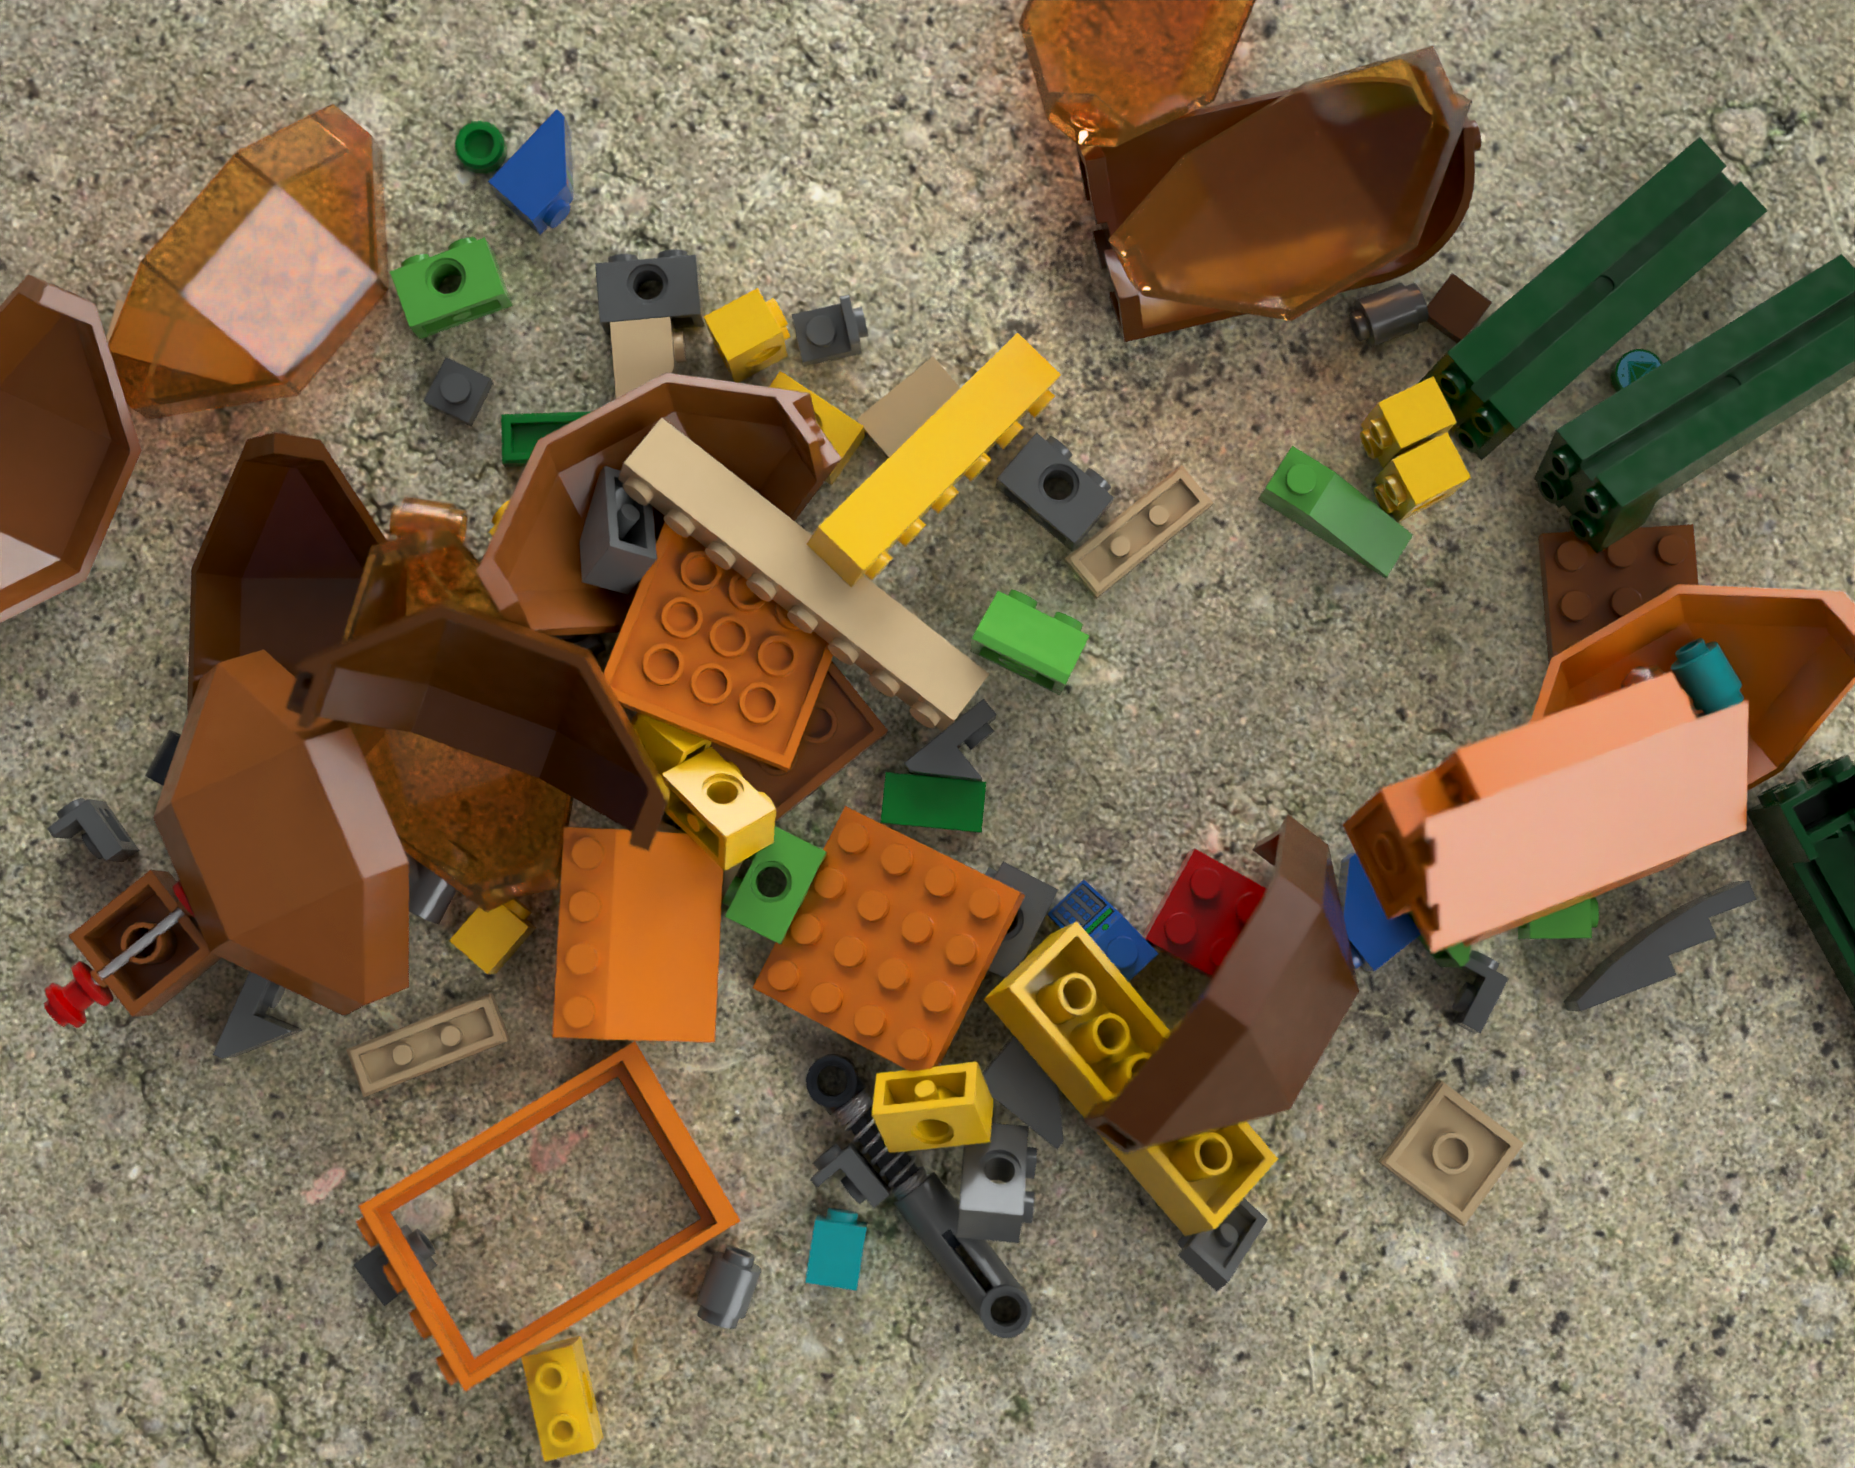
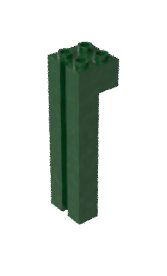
[1417,137,1768,461]
[1534,254,1855,554]
[1747,755,1855,1009]

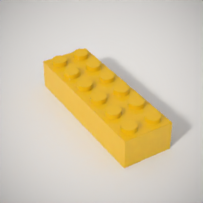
[983,921,1278,1236]

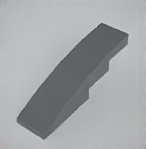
[1564,880,1757,1012]

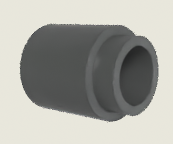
[1349,283,1428,347]
[697,1246,762,1329]

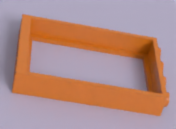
[356,1041,741,1391]

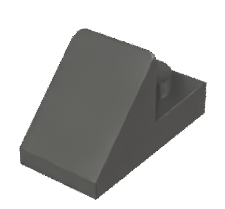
[904,699,996,781]
[213,971,302,1059]
[1178,1198,1268,1292]

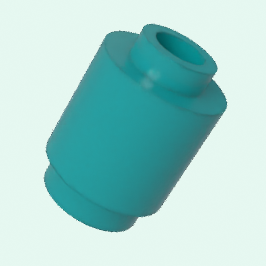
[1671,638,1744,715]

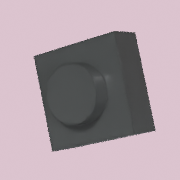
[423,357,494,427]

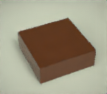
[1427,273,1492,343]

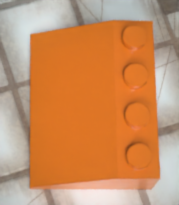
[552,827,724,1042]

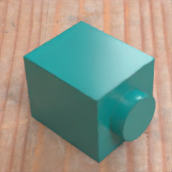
[805,1208,868,1291]

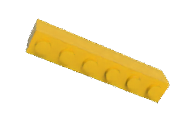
[806,333,1061,588]

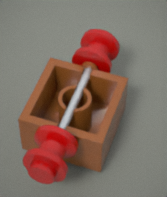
[44,870,222,1028]

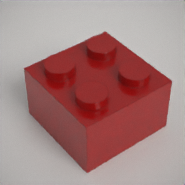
[1142,849,1267,979]

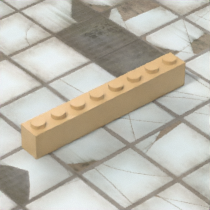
[618,418,989,732]

